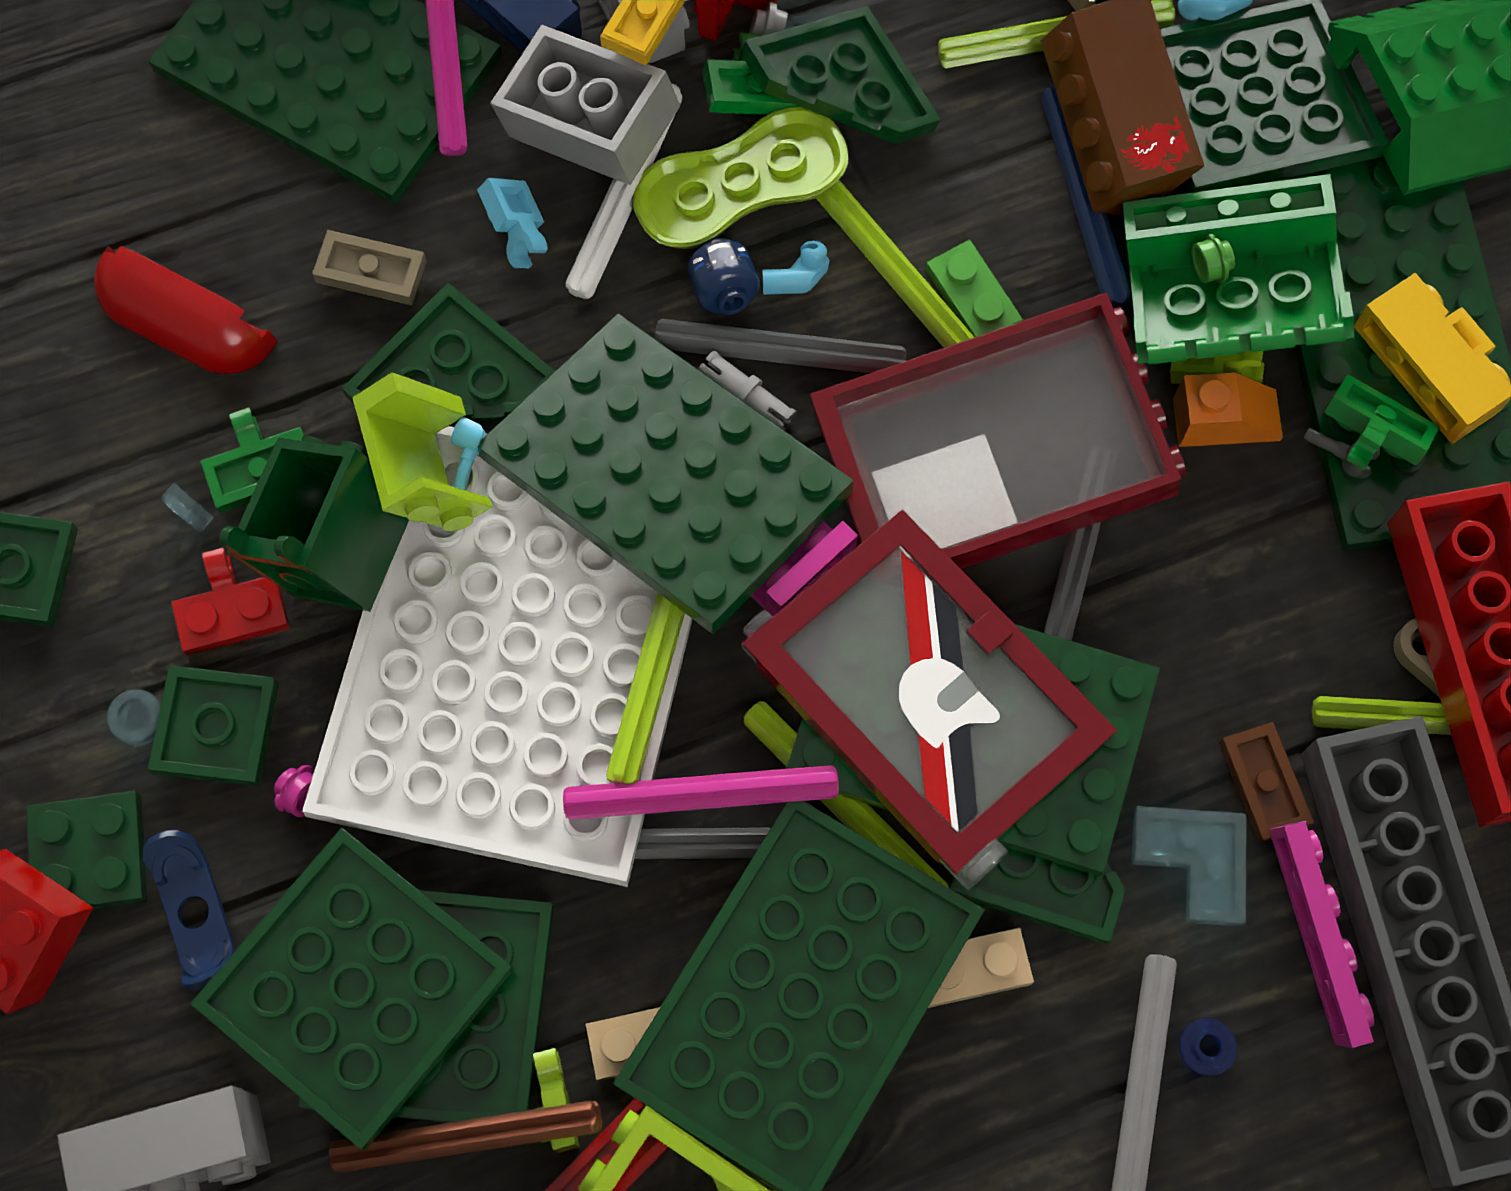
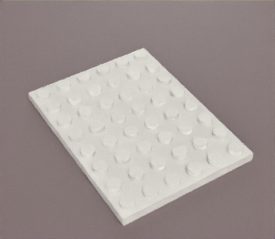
[303,426,692,887]

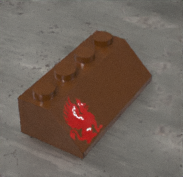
[1040,0,1205,216]

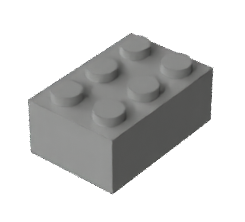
[490,25,680,185]
[57,1086,271,1191]

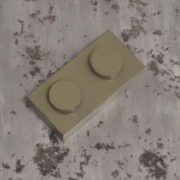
[312,230,427,305]

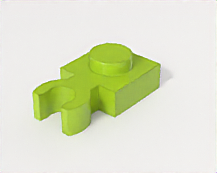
[533,1048,580,1153]

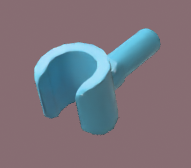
[451,417,486,490]

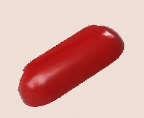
[94,246,278,374]

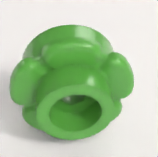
[1191,233,1235,283]

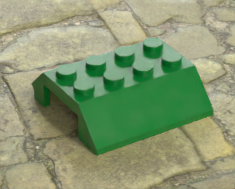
[1326,0,1511,195]
[1123,174,1354,365]

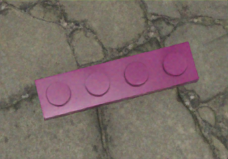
[1269,821,1374,1048]

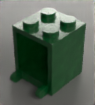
[220,436,409,612]

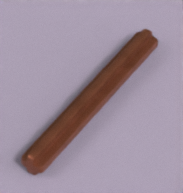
[329,1101,602,1172]

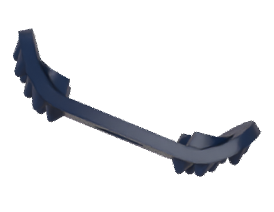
[143,830,236,991]

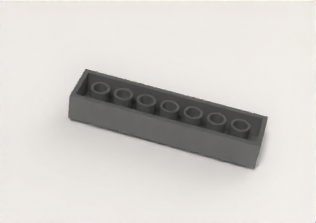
[1300,716,1511,1189]

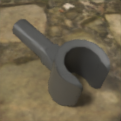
[1304,428,1380,477]

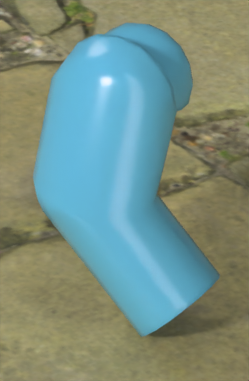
[1178,0,1253,21]
[763,241,830,295]

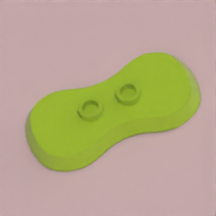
[632,107,848,249]

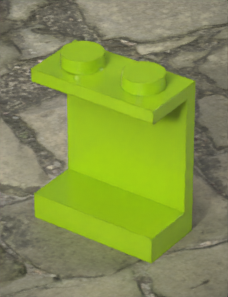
[353,372,492,531]

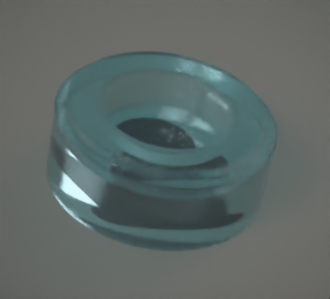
[162,483,214,531]
[107,689,161,746]

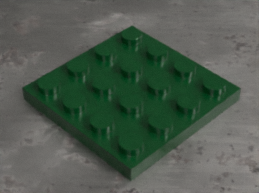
[1160,0,1389,193]
[190,828,514,1151]
[298,890,554,1123]

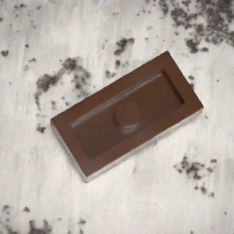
[1219,722,1314,844]

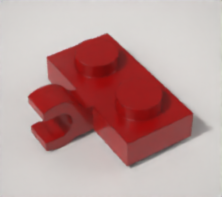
[171,548,290,656]

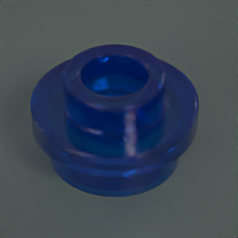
[1179,1018,1237,1076]

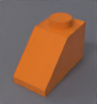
[1173,372,1283,447]

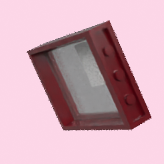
[810,292,1186,590]

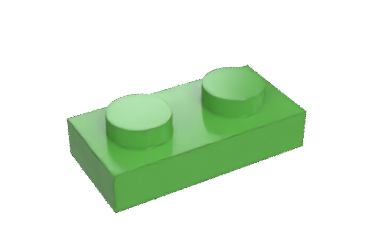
[925,240,1023,337]

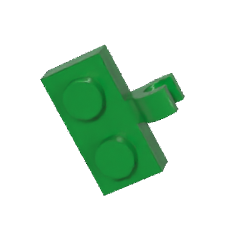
[702,33,800,115]
[1324,374,1440,470]
[200,408,305,514]

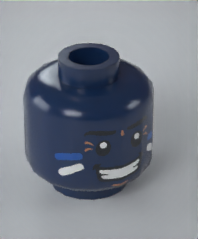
[687,238,760,315]

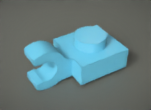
[477,178,547,268]

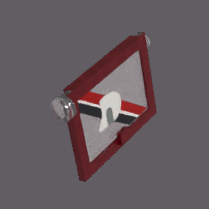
[742,509,1117,890]

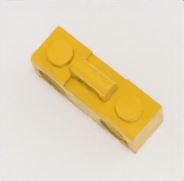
[1354,273,1511,444]

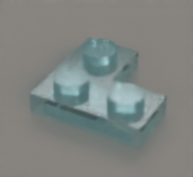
[1132,806,1246,926]

